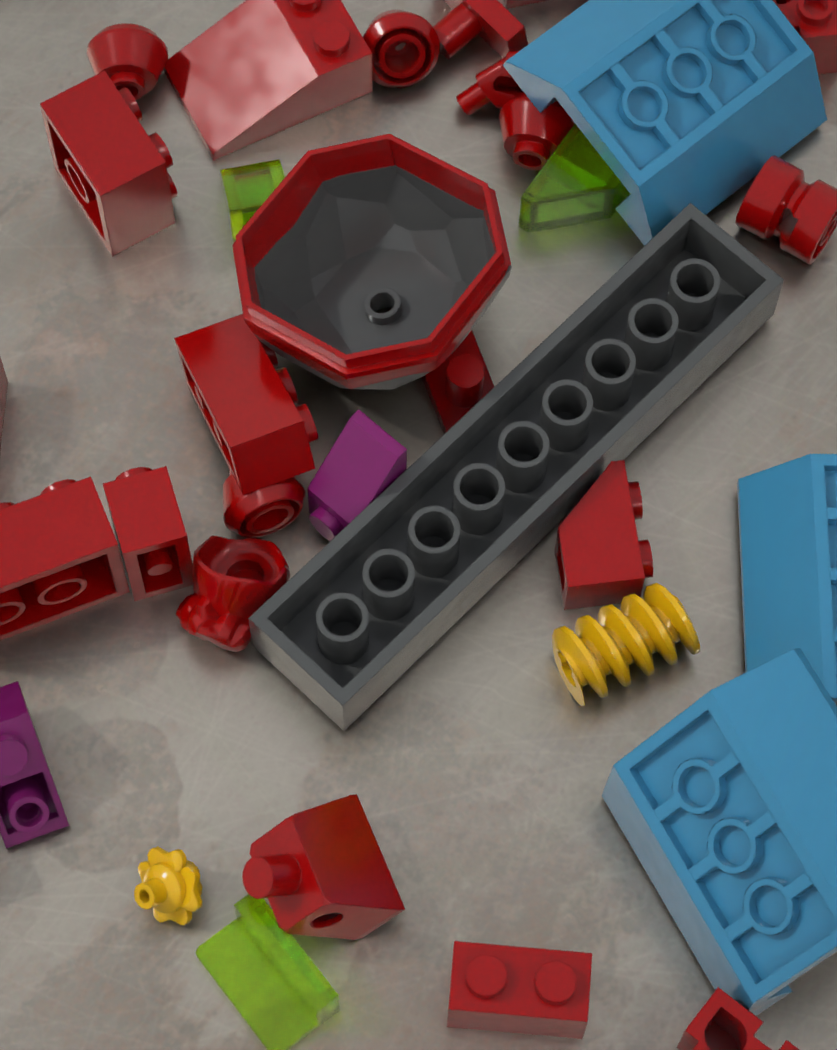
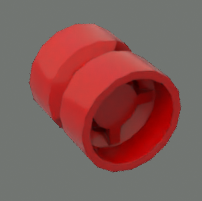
[735,155,837,265]

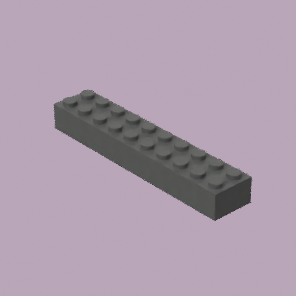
[249,203,784,731]

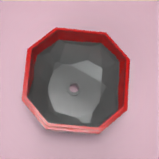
[232,134,512,390]

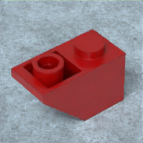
[554,460,653,610]

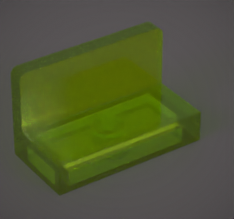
[196,894,340,1050]

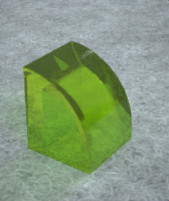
[219,159,285,240]

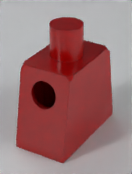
[242,794,405,940]

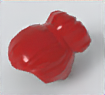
[176,535,290,652]

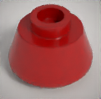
[363,10,440,88]
[87,23,168,100]
[499,93,580,170]
[223,470,306,538]

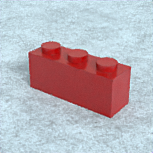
[174,314,319,495]

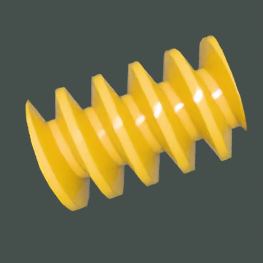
[552,583,700,706]

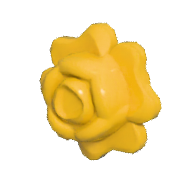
[134,846,203,925]

